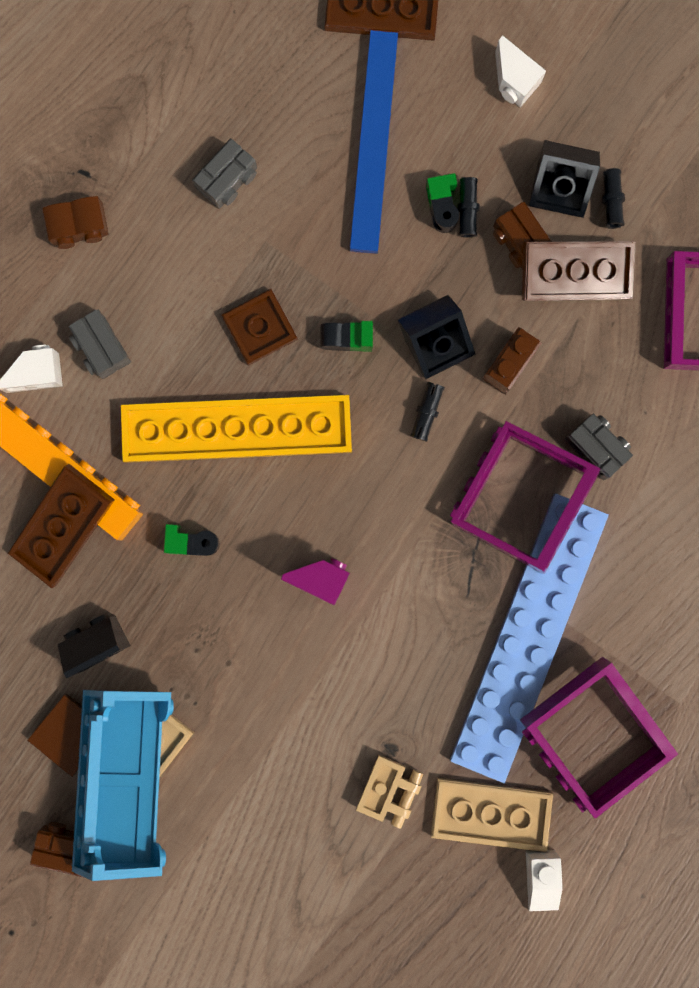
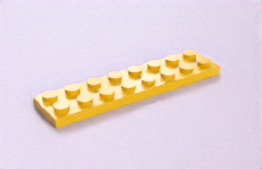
[121,395,352,463]

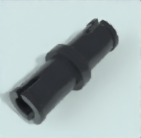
[602,168,625,229]
[457,177,480,238]
[410,382,445,442]

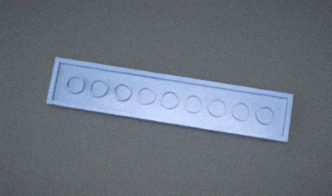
[450,493,609,784]

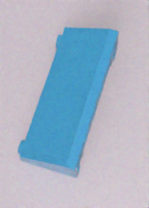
[72,690,174,881]

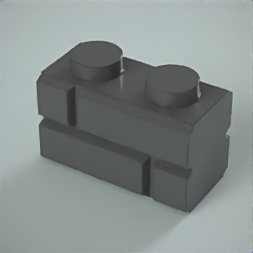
[192,138,257,209]
[69,309,131,379]
[564,413,633,480]

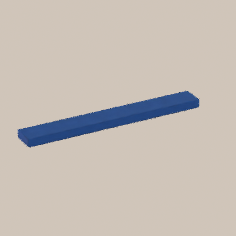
[350,30,398,254]

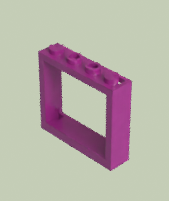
[663,251,699,371]
[450,421,600,574]
[520,657,678,819]

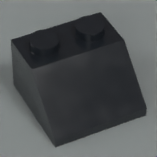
[529,140,600,218]
[398,295,476,380]
[57,614,131,678]

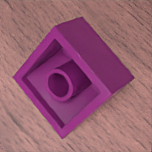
[281,558,350,605]

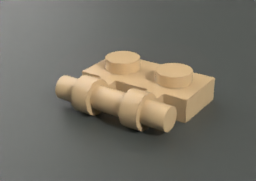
[356,754,424,829]

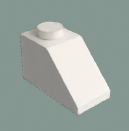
[495,35,546,107]
[0,345,63,393]
[526,850,562,911]

